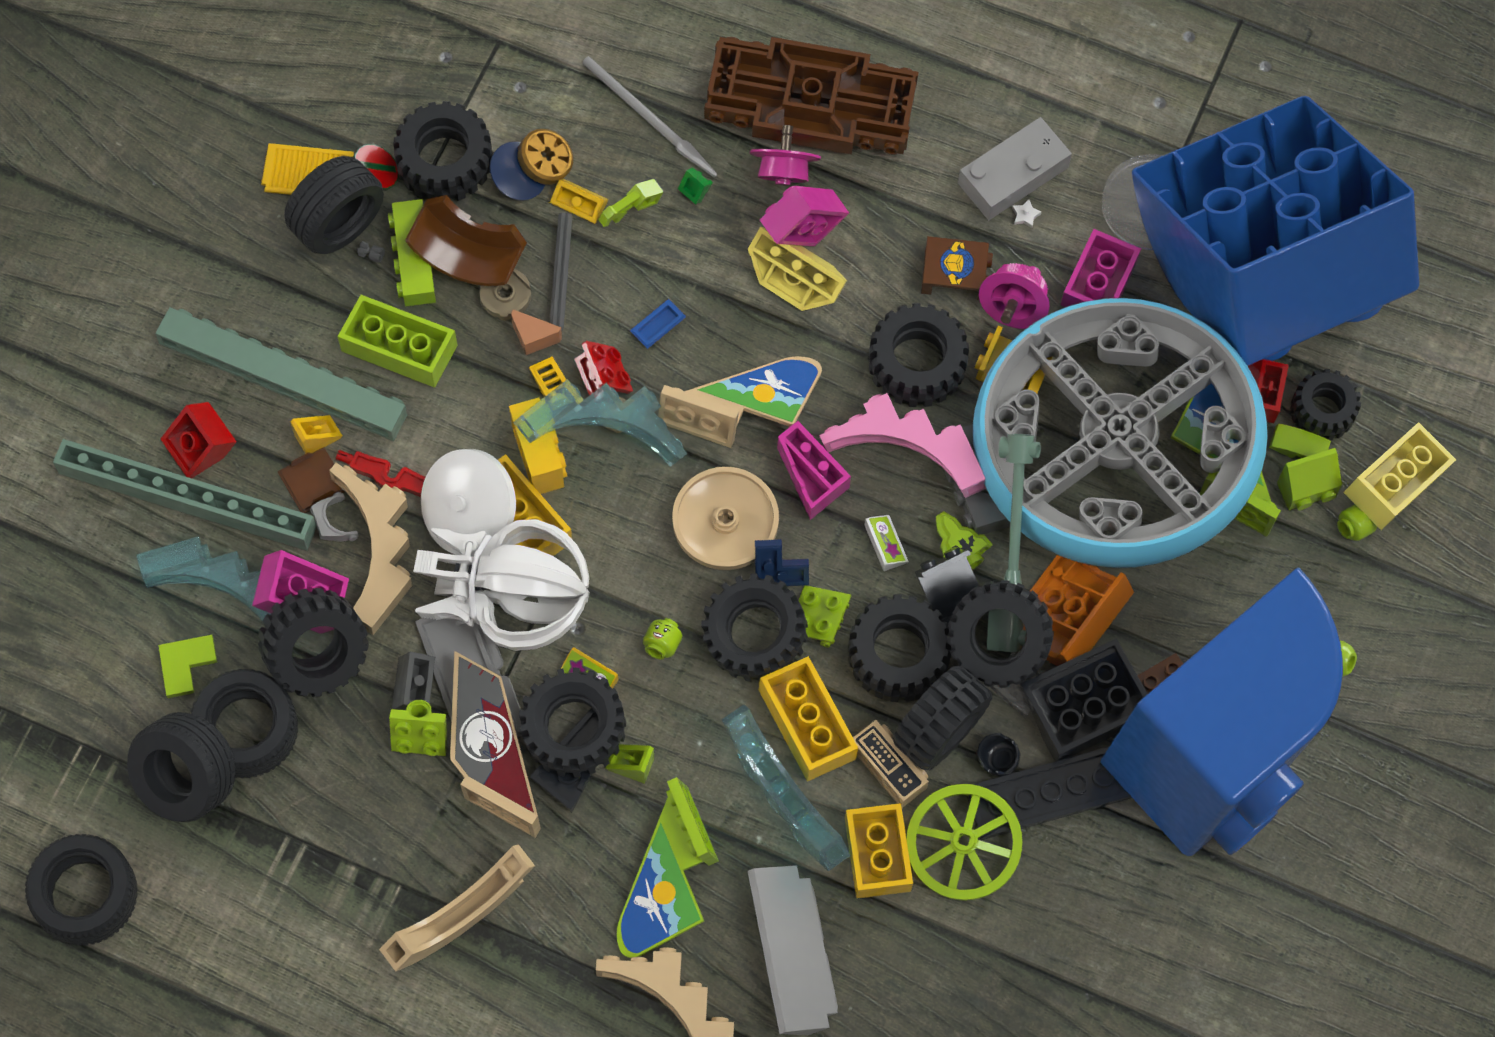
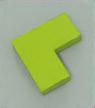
[158,635,217,698]

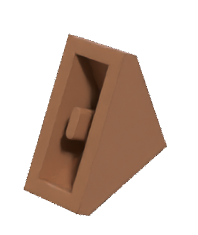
[511,310,562,355]

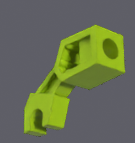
[598,179,663,227]

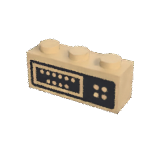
[853,720,929,808]

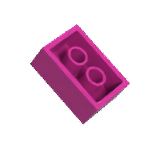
[760,186,849,247]
[1061,229,1141,307]
[252,550,349,634]

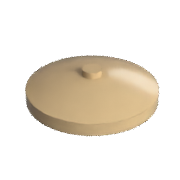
[672,467,779,570]

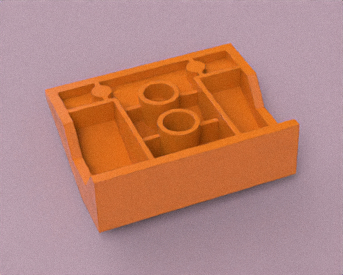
[1024,555,1134,666]

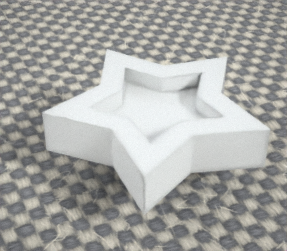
[1012,200,1041,228]

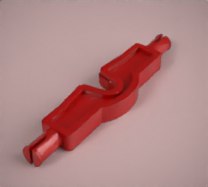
[336,450,426,497]

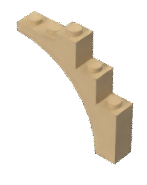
[329,463,412,635]
[596,948,734,1037]

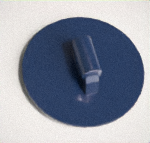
[490,142,545,201]

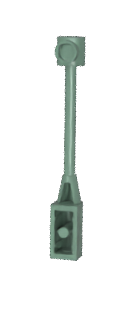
[987,434,1041,652]

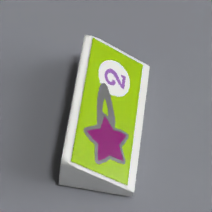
[864,515,909,571]

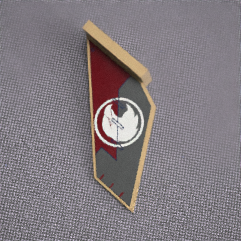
[450,651,541,838]

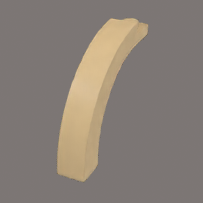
[379,844,535,971]

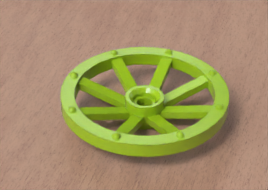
[906,784,1022,901]

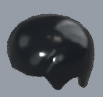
[977,733,1021,777]

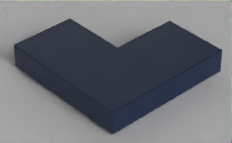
[755,539,809,586]

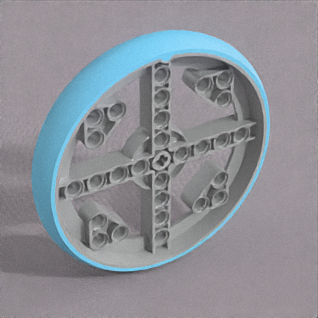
[973,298,1267,568]

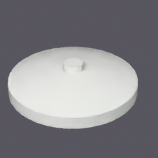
[421,449,516,555]

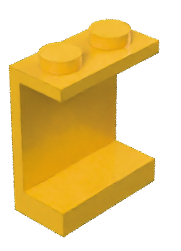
[974,325,1052,393]

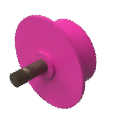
[750,125,821,186]

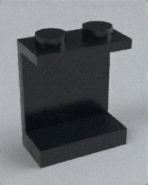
[915,547,980,624]

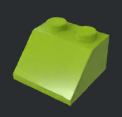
[1277,448,1342,510]

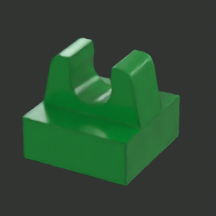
[678,167,713,205]

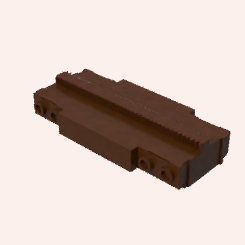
[704,37,919,155]

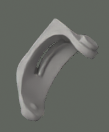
[310,492,359,542]

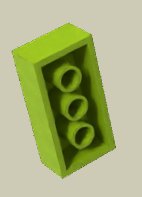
[337,295,458,388]

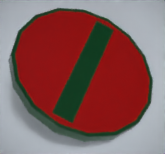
[353,144,399,191]

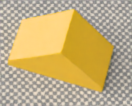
[290,415,343,454]

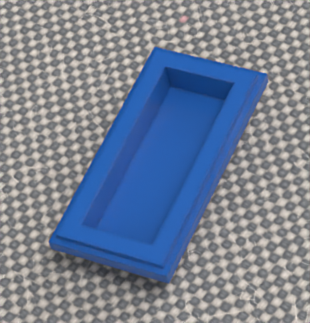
[630,299,686,349]

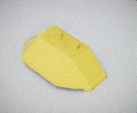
[748,227,847,311]

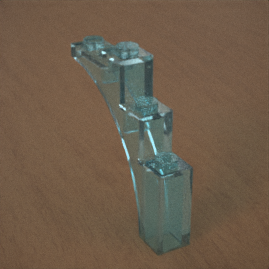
[513,379,687,466]
[136,536,271,621]
[722,705,851,871]

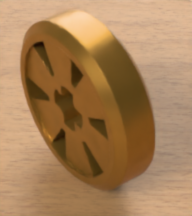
[518,129,573,184]

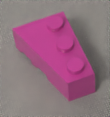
[777,421,851,520]

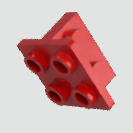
[574,341,633,405]

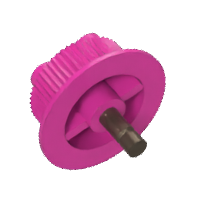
[979,263,1050,329]

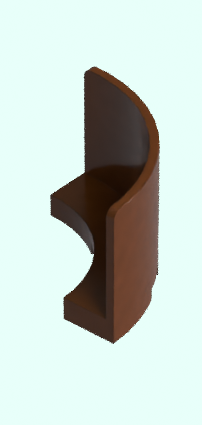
[406,195,527,286]

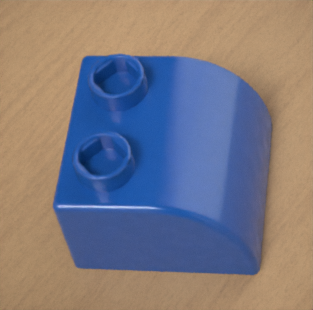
[1132,96,1419,366]
[1100,568,1343,856]

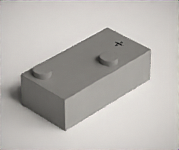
[958,117,1072,221]

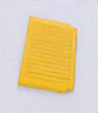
[261,143,354,195]

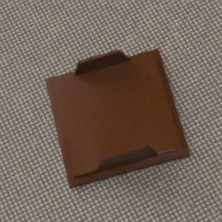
[278,447,345,513]

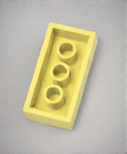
[1343,422,1456,530]

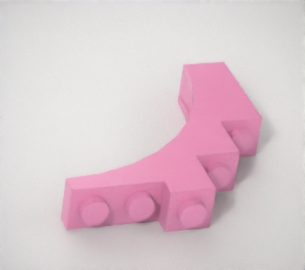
[819,393,986,498]

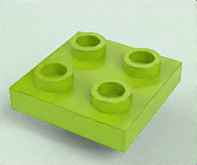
[389,700,447,756]

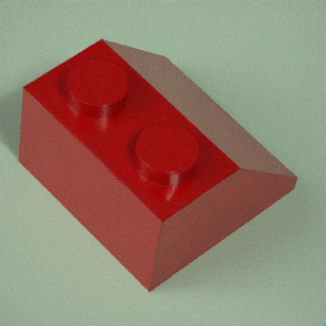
[161,402,237,478]

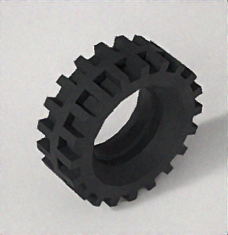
[701,573,808,682]
[519,667,626,778]

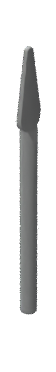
[582,56,717,177]

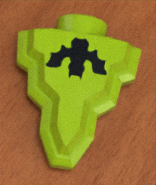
[936,511,992,570]

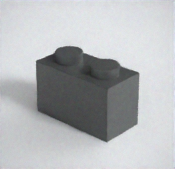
[392,651,435,710]

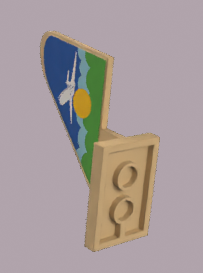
[657,356,822,448]

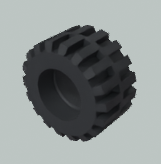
[1290,369,1361,441]

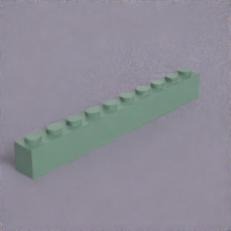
[155,307,407,441]
[53,439,317,551]

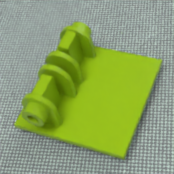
[798,585,851,648]

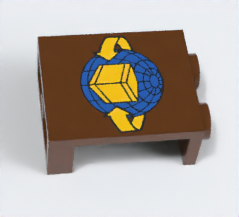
[921,236,993,300]

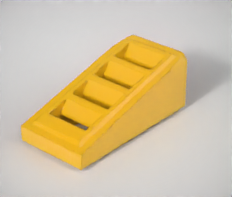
[529,357,575,412]

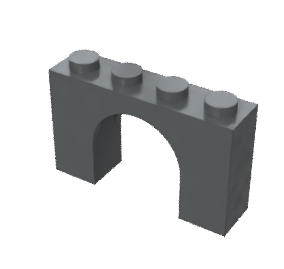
[945,421,1010,535]

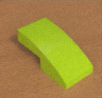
[1269,423,1331,458]

